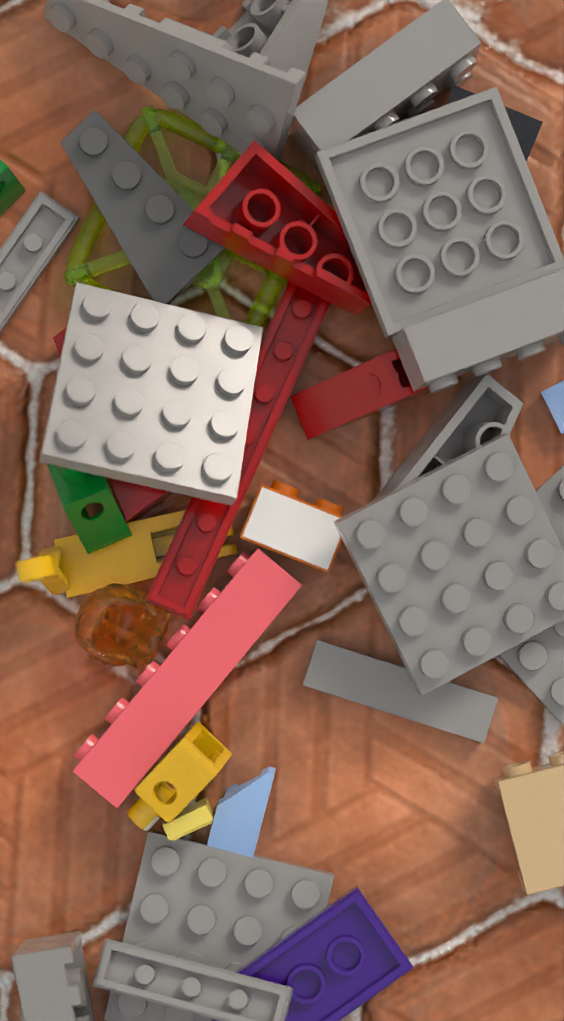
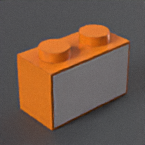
[239,480,344,574]

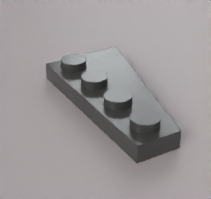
[61,110,227,304]

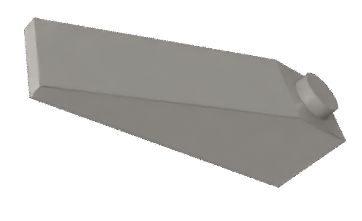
[212,0,329,73]

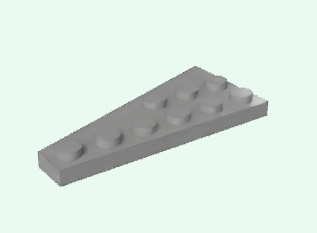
[44,0,307,162]

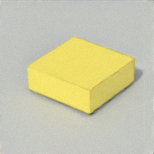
[162,798,213,841]

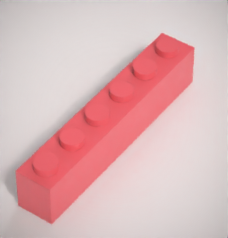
[73,549,302,808]

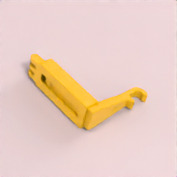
[16,510,238,598]

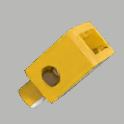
[127,721,232,831]

